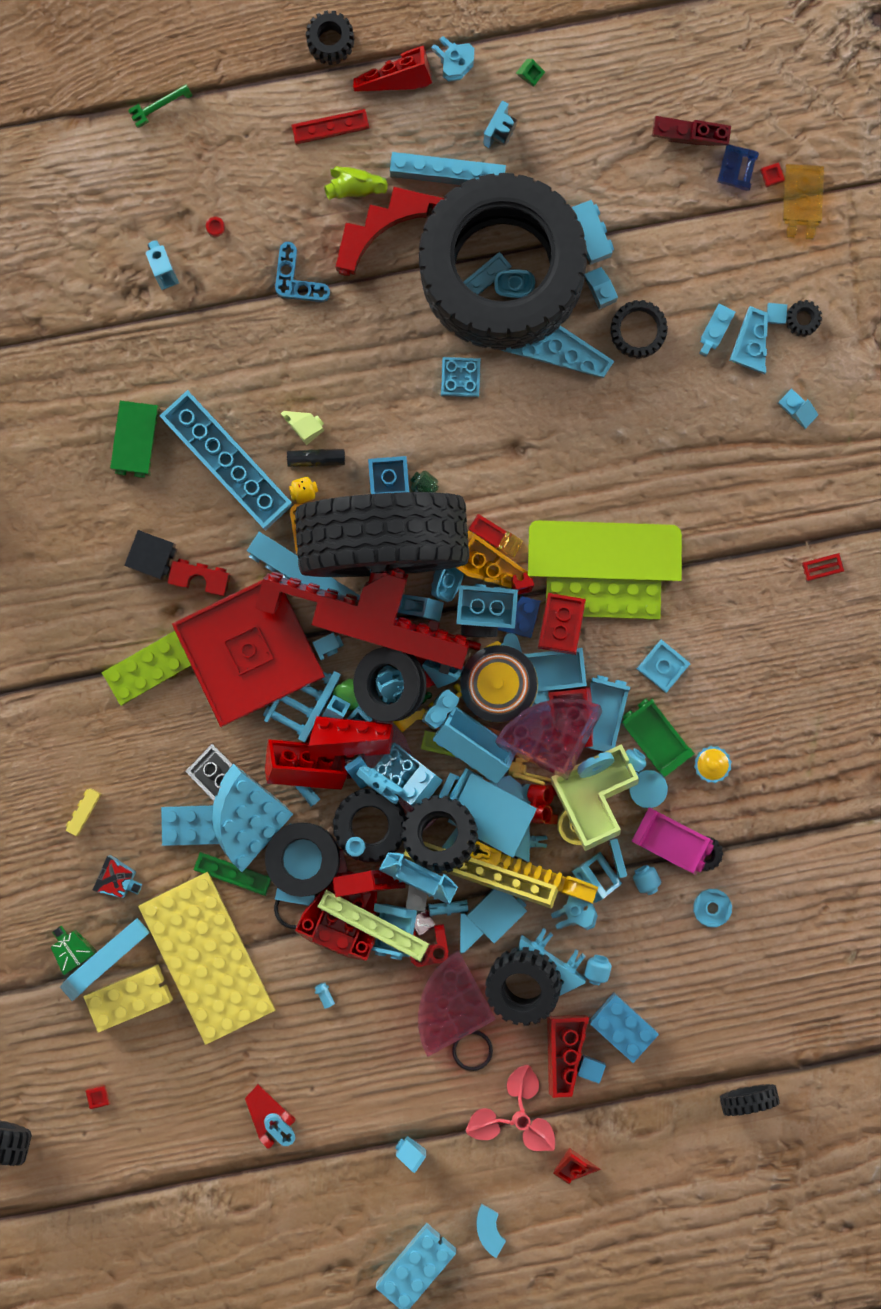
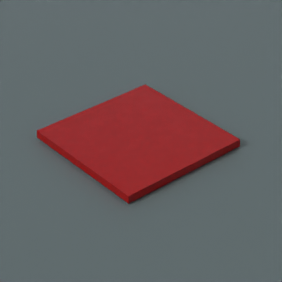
[172,580,325,728]

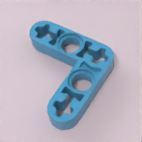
[275,242,330,302]

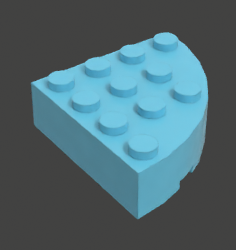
[212,764,293,872]

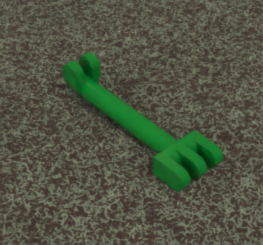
[128,84,193,128]

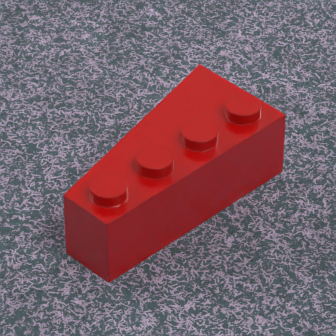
[309,716,393,760]
[547,1015,589,1098]

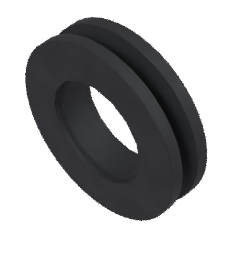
[353,647,426,722]
[265,822,340,897]

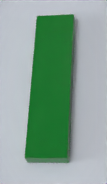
[193,852,271,896]

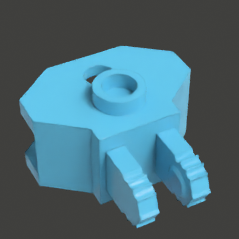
[431,36,475,82]
[376,669,404,704]
[551,896,598,930]

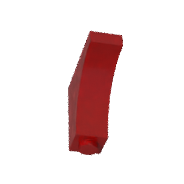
[333,870,406,897]

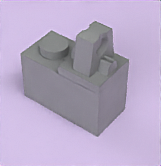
[406,885,427,912]

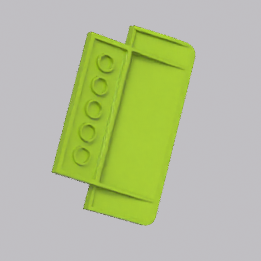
[528,520,682,620]

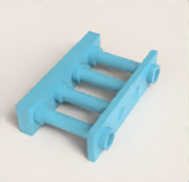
[263,671,342,743]

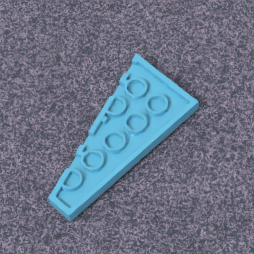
[489,326,614,378]

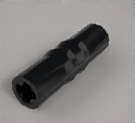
[287,449,345,467]

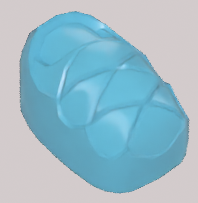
[494,269,535,298]
[431,568,464,602]

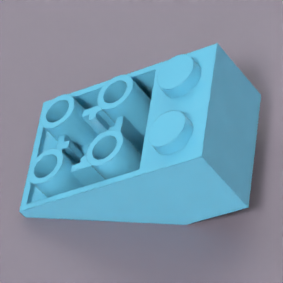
[374,742,443,806]

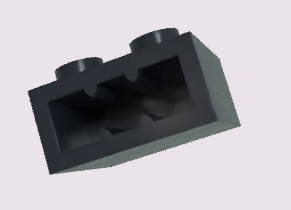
[124,530,177,580]

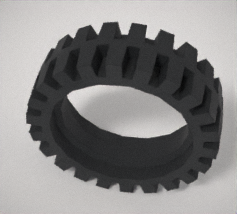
[610,300,668,359]
[720,1084,780,1116]

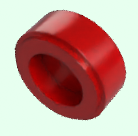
[206,217,225,237]

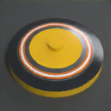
[460,645,538,723]

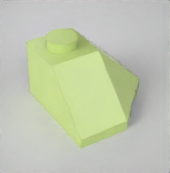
[281,411,324,445]

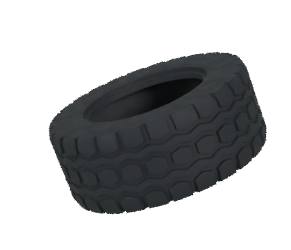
[419,173,587,350]
[295,492,469,577]

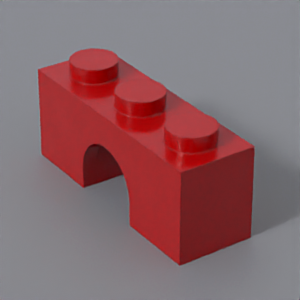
[168,559,231,597]

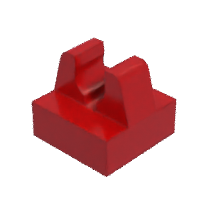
[511,572,534,595]

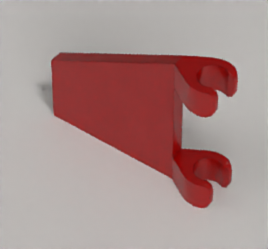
[245,1084,296,1149]

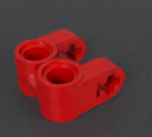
[527,784,558,824]
[410,924,449,967]

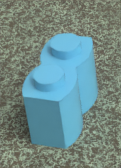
[422,689,459,729]

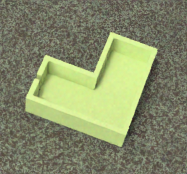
[551,744,639,851]

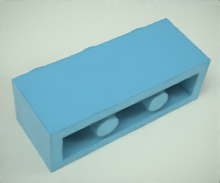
[572,200,614,265]

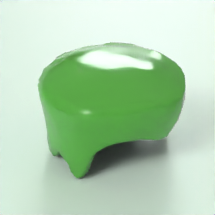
[332,679,359,711]

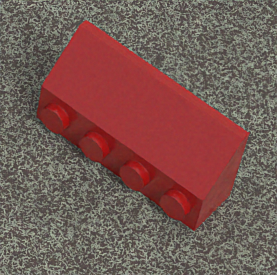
[265,739,348,790]

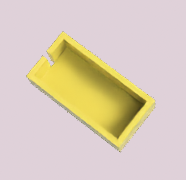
[83,964,173,1032]

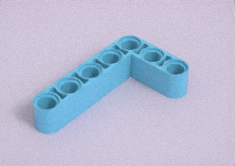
[60,918,150,1001]

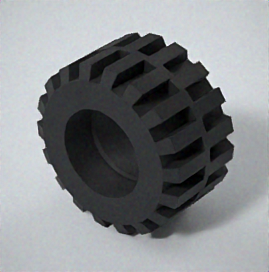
[306,10,354,65]

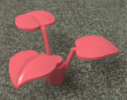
[466,1065,555,1151]

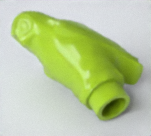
[324,166,388,200]

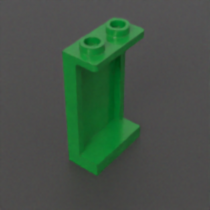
[110,400,160,478]
[621,698,695,777]

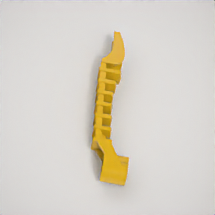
[470,842,598,904]

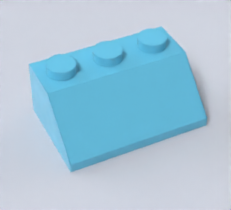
[457,585,518,629]

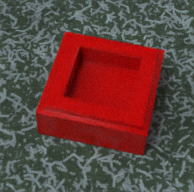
[760,162,785,188]
[86,1085,110,1110]

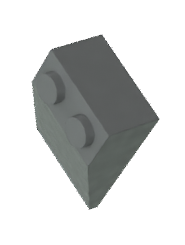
[185,744,233,801]

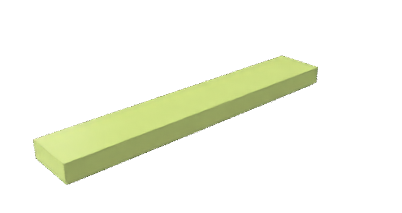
[317,890,429,961]

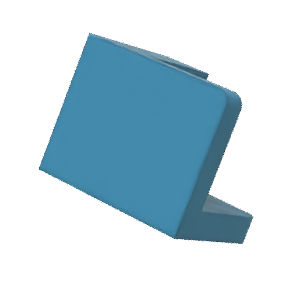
[577,1055,606,1083]

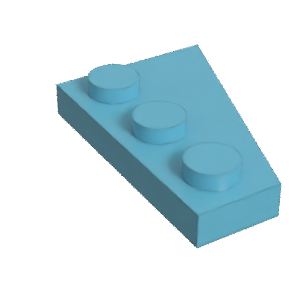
[729,306,768,374]

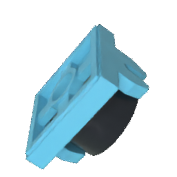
[483,101,518,148]

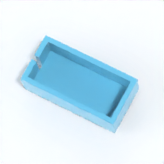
[524,648,587,692]
[433,707,517,784]
[376,1223,456,1309]

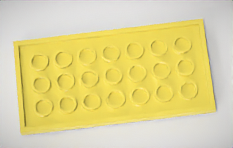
[138,872,275,1045]

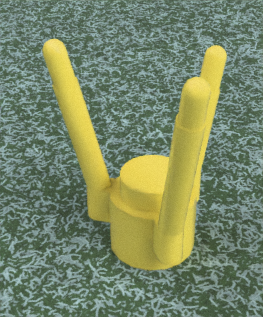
[509,756,551,785]

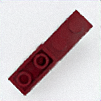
[652,116,731,146]

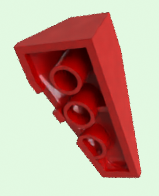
[353,45,432,92]

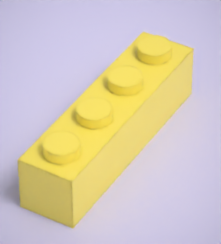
[66,788,101,836]

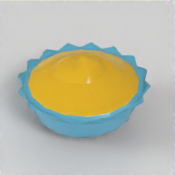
[694,746,732,783]

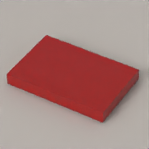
[538,593,586,655]

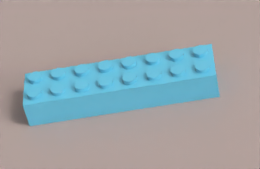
[160,390,293,531]

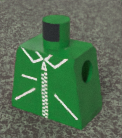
[51,925,97,975]

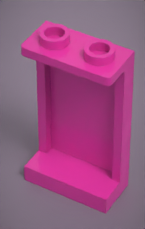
[631,807,714,875]

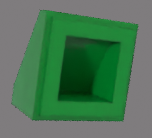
[516,59,545,87]

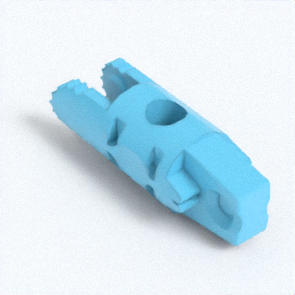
[356,765,403,804]

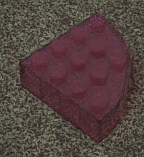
[495,698,603,780]
[418,949,496,1057]

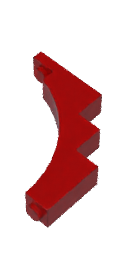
[335,187,445,276]

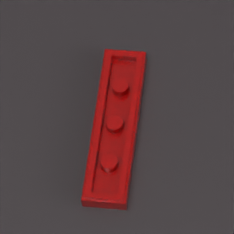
[291,109,369,145]

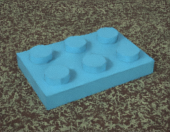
[161,805,219,846]

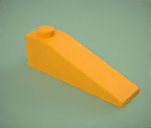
[456,531,533,588]

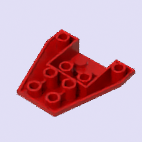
[295,871,377,961]

